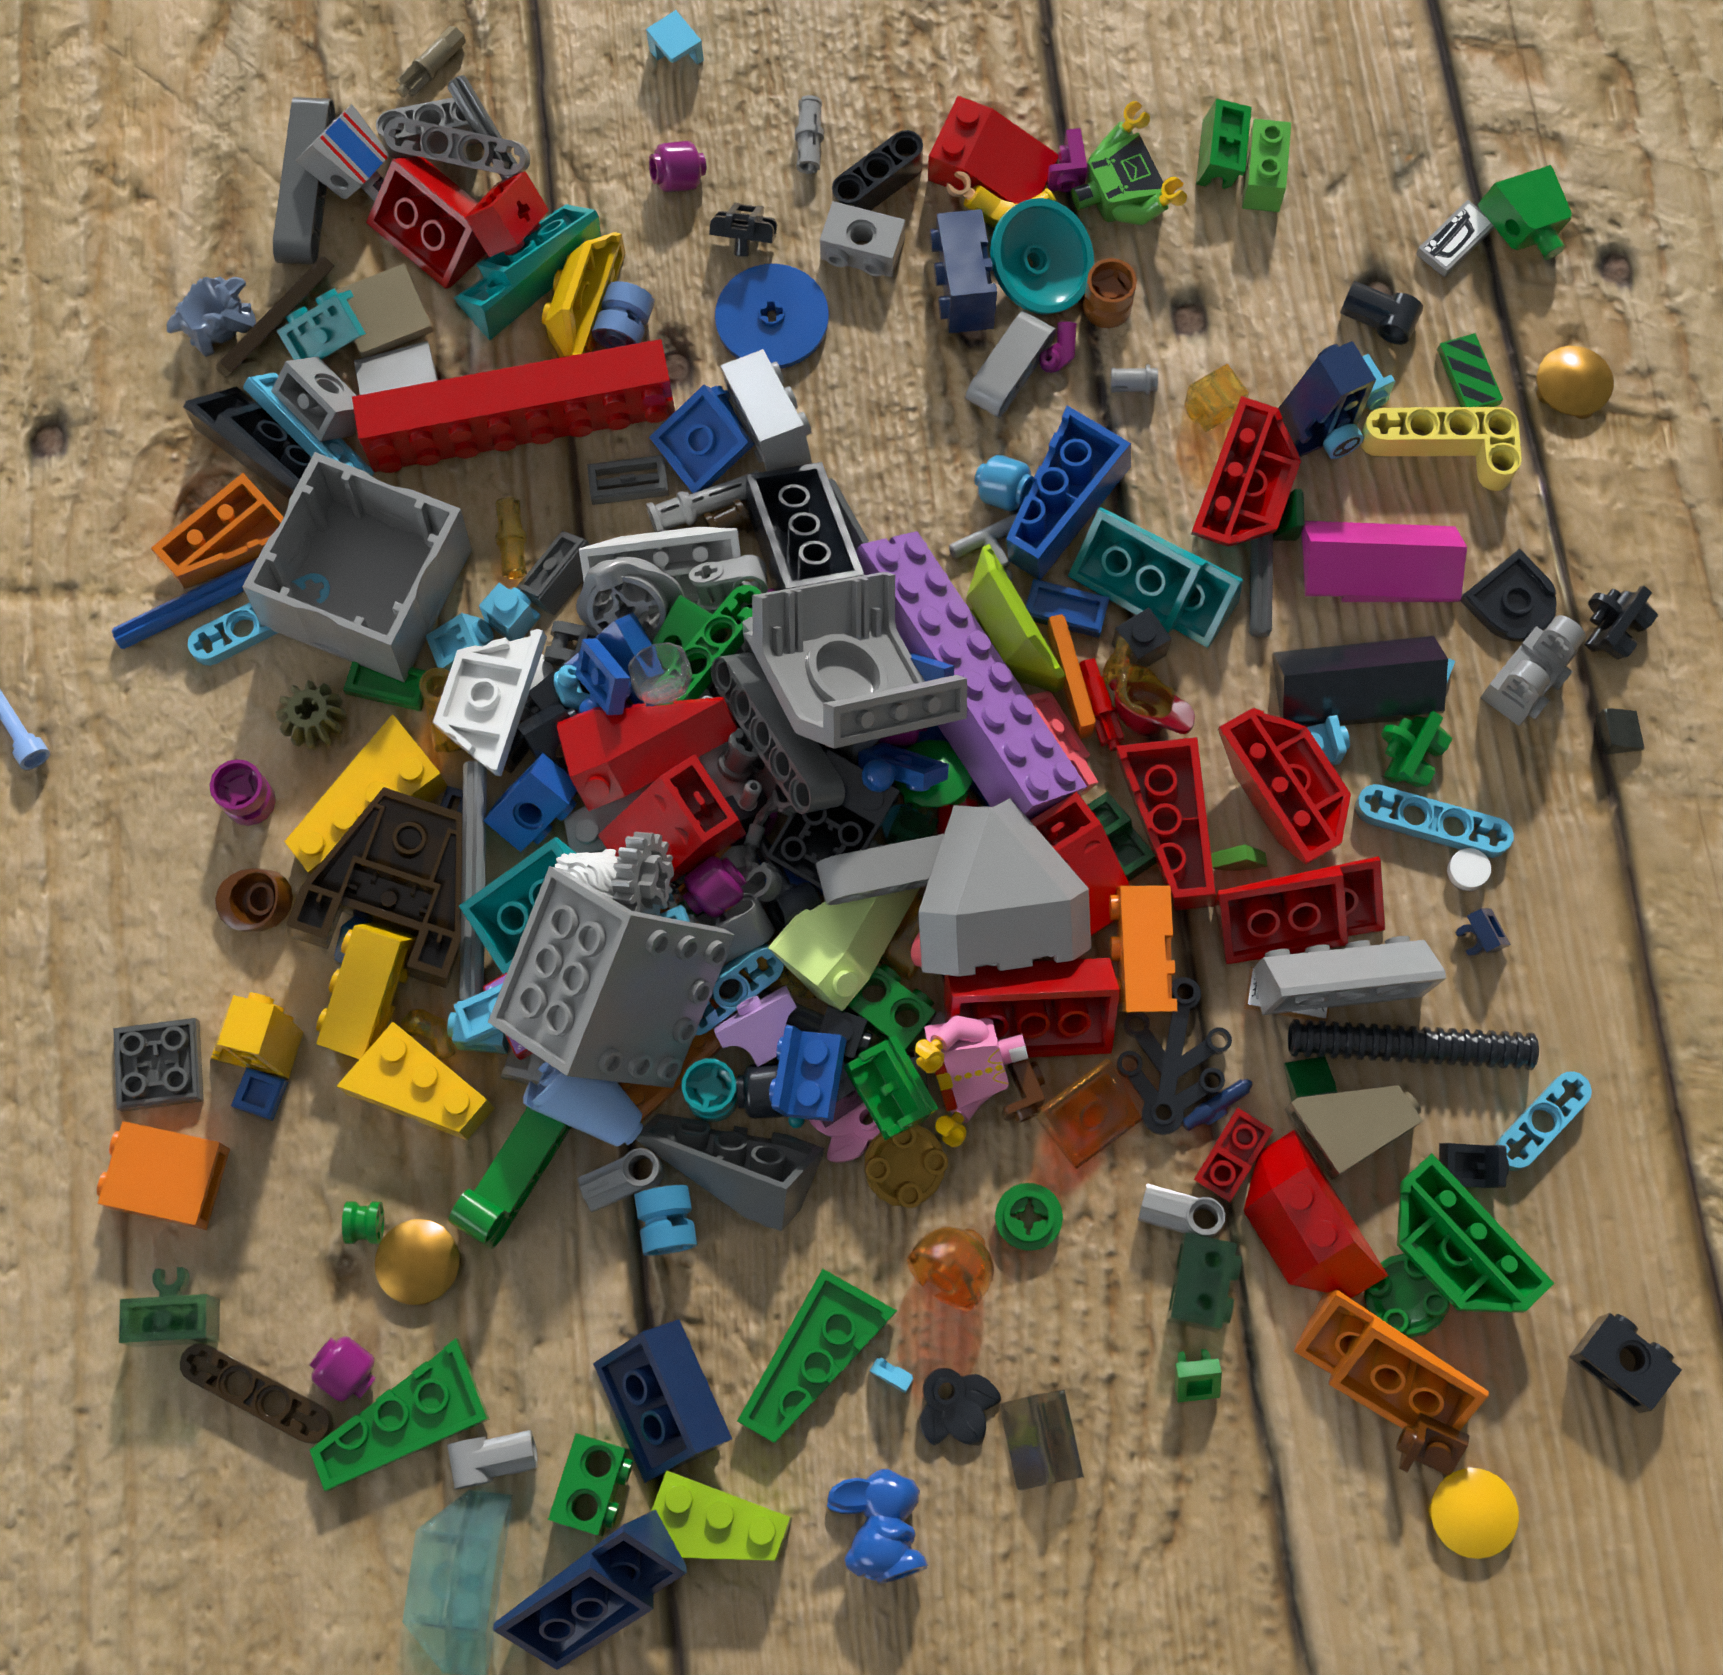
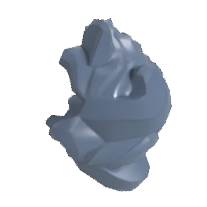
[166,276,256,357]

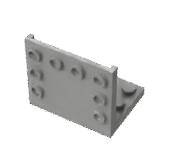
[488,866,735,1088]

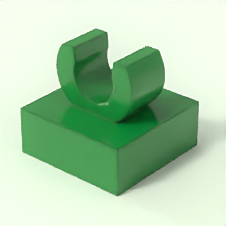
[1175,1349,1222,1403]

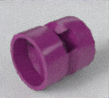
[209,759,276,826]

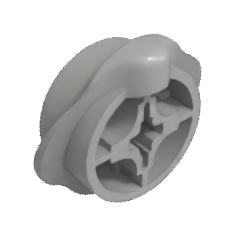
[576,557,684,641]

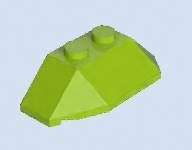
[966,544,1066,692]

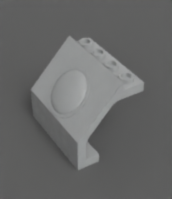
[744,572,967,748]

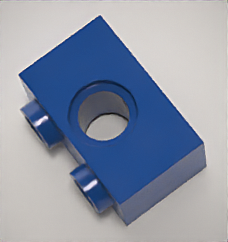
[483,753,577,852]

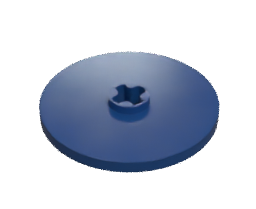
[715,264,829,369]

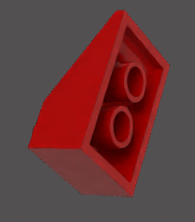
[928,96,1059,204]

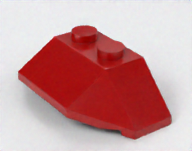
[1191,396,1301,547]
[1218,708,1351,864]
[1243,1129,1388,1298]

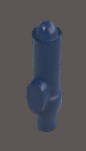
[1182,1079,1253,1132]

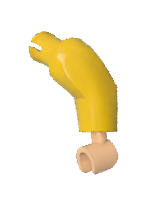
[946,172,1056,228]

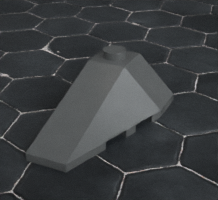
[636,1113,824,1231]

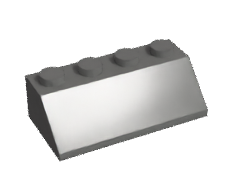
[1254,936,1446,1015]

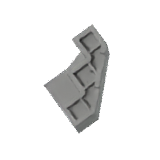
[918,798,1091,976]

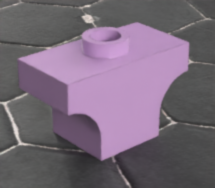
[714,985,797,1067]

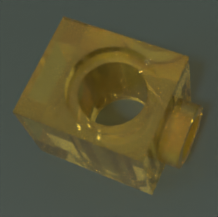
[1184,363,1249,432]

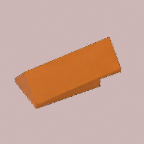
[1294,1290,1489,1431]

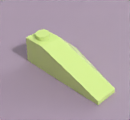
[768,888,920,1011]

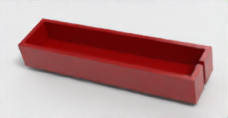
[352,339,675,473]

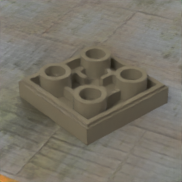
[336,264,434,358]

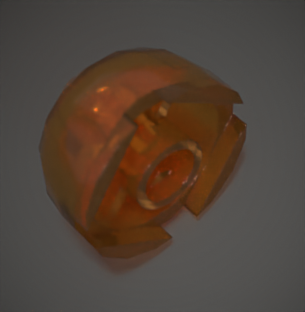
[906,1226,994,1311]

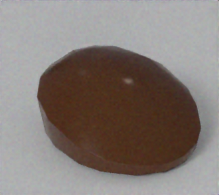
[215,868,293,932]

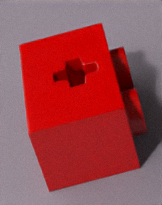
[465,171,549,257]

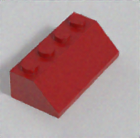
[943,958,1120,1058]

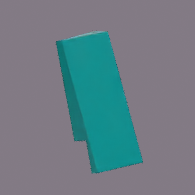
[454,204,601,341]
[1068,507,1243,648]

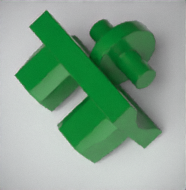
[1381,711,1453,788]

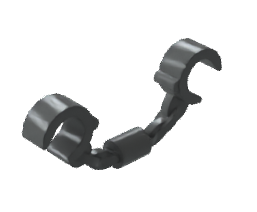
[744,790,797,902]

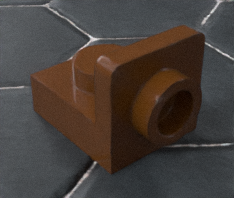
[1396,1413,1470,1475]

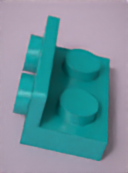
[277,288,366,360]

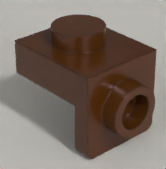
[1002,1059,1045,1123]

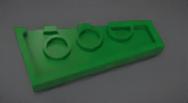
[737,1268,897,1443]

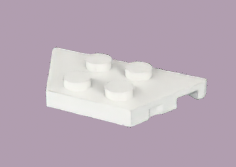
[433,629,547,776]

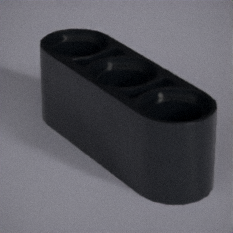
[832,130,923,211]

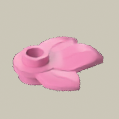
[809,1102,880,1163]

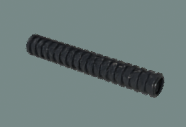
[1288,1019,1539,1070]

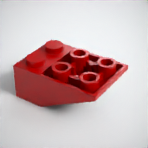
[598,754,746,883]
[1030,792,1130,936]

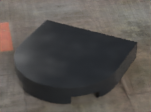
[1460,548,1557,642]

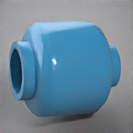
[974,455,1034,511]

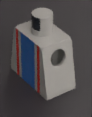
[295,104,388,202]

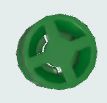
[342,1201,385,1244]

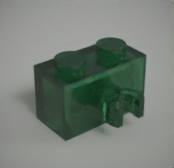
[119,1267,220,1347]

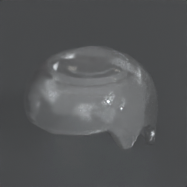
[628,642,692,705]

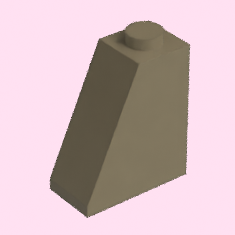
[1284,1085,1423,1180]

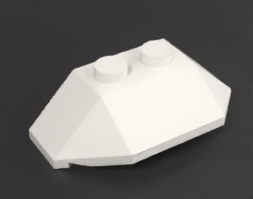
[579,527,741,615]

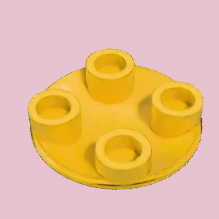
[1428,1468,1519,1559]

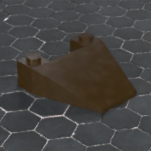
[286,787,462,988]

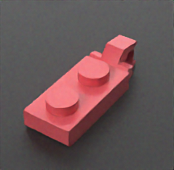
[1027,691,1099,796]

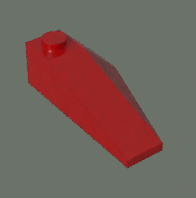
[557,697,738,811]

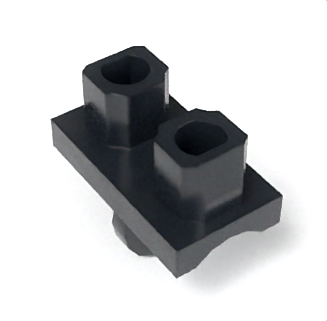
[1584,585,1658,660]

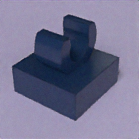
[1455,908,1511,956]

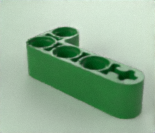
[448,1106,572,1249]

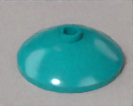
[990,198,1094,314]

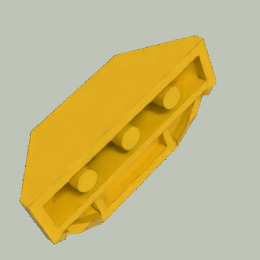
[542,232,626,358]

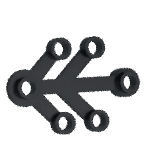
[1116,977,1232,1135]

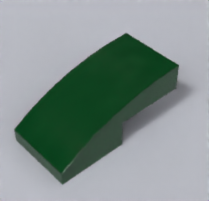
[1087,791,1157,882]

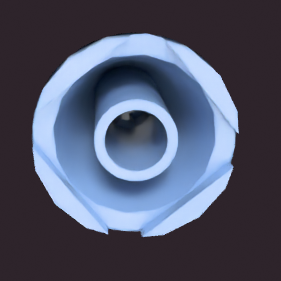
[523,1061,643,1147]

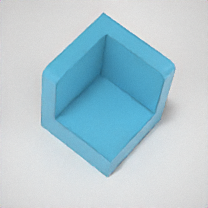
[646,10,704,65]

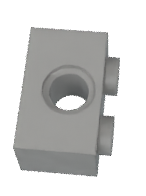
[820,201,905,278]
[271,357,357,442]

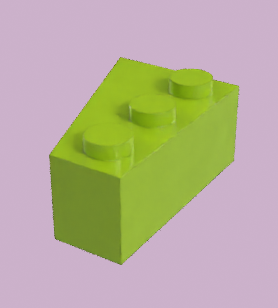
[651,1470,792,1561]

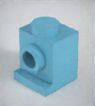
[479,582,541,641]

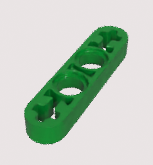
[651,585,761,705]

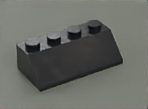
[746,462,864,591]

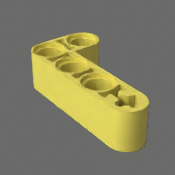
[1360,407,1522,491]

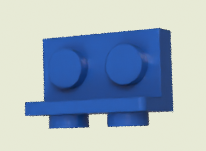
[769,1025,847,1122]

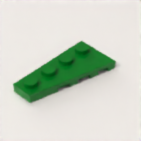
[309,1338,490,1491]

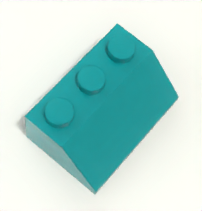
[459,837,576,974]

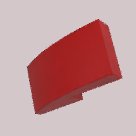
[1194,1107,1274,1202]

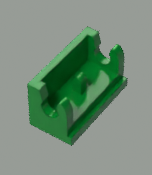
[1196,98,1252,189]
[844,1035,938,1141]

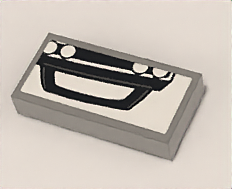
[1416,200,1494,278]

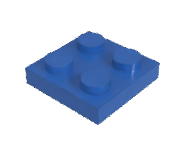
[649,385,755,493]

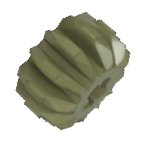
[276,680,347,750]

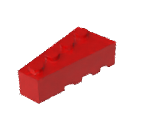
[1116,737,1216,910]

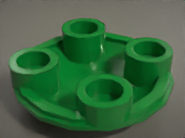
[894,740,973,809]
[1364,1253,1450,1338]

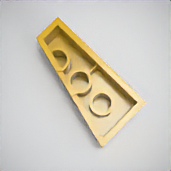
[284,714,447,875]

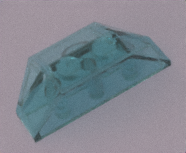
[402,1490,513,1675]

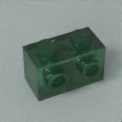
[1166,1232,1242,1332]

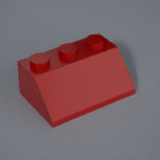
[366,156,486,289]

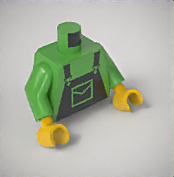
[1071,101,1187,225]

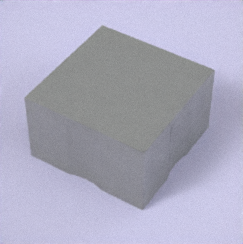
[242,452,472,683]

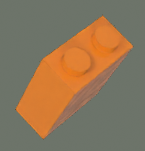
[97,1121,230,1231]

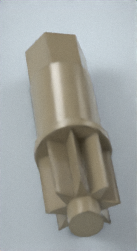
[396,26,466,97]

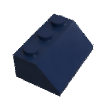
[593,1319,732,1483]

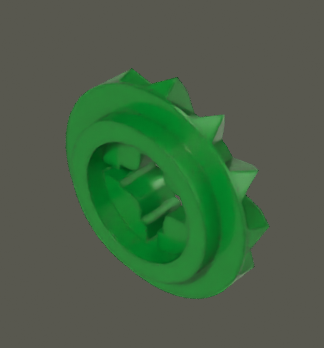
[995,1183,1063,1252]

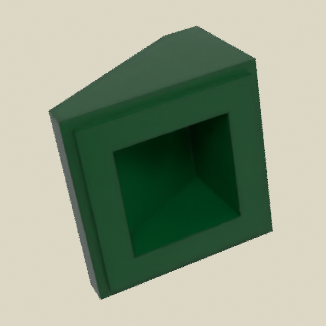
[1273,489,1305,541]
[1284,1056,1338,1101]

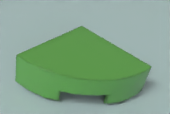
[1211,844,1267,871]

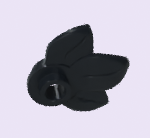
[919,1368,1001,1446]

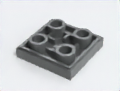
[113,1018,204,1112]

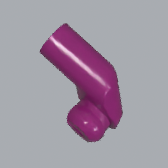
[1039,322,1076,373]

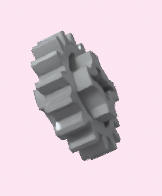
[611,832,674,916]

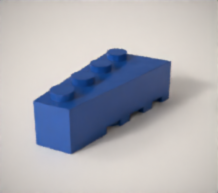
[1006,405,1131,580]

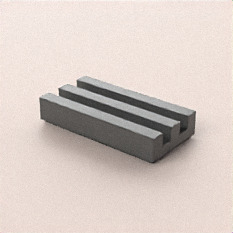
[587,455,669,505]

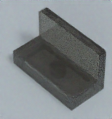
[1000,1390,1084,1491]

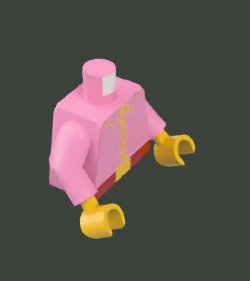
[915,1016,1029,1147]

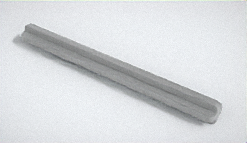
[459,761,487,1001]

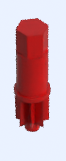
[1079,658,1124,752]

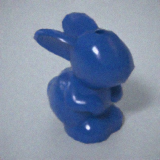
[827,1469,928,1584]

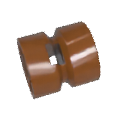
[1083,258,1137,329]

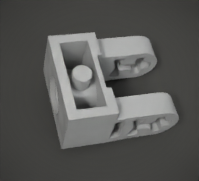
[1480,615,1586,726]

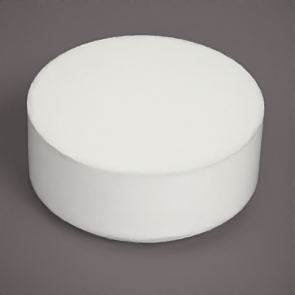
[1447,848,1491,891]

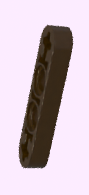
[180,1343,334,1444]

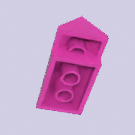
[1302,521,1467,602]

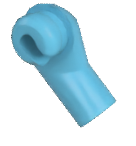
[553,665,590,712]

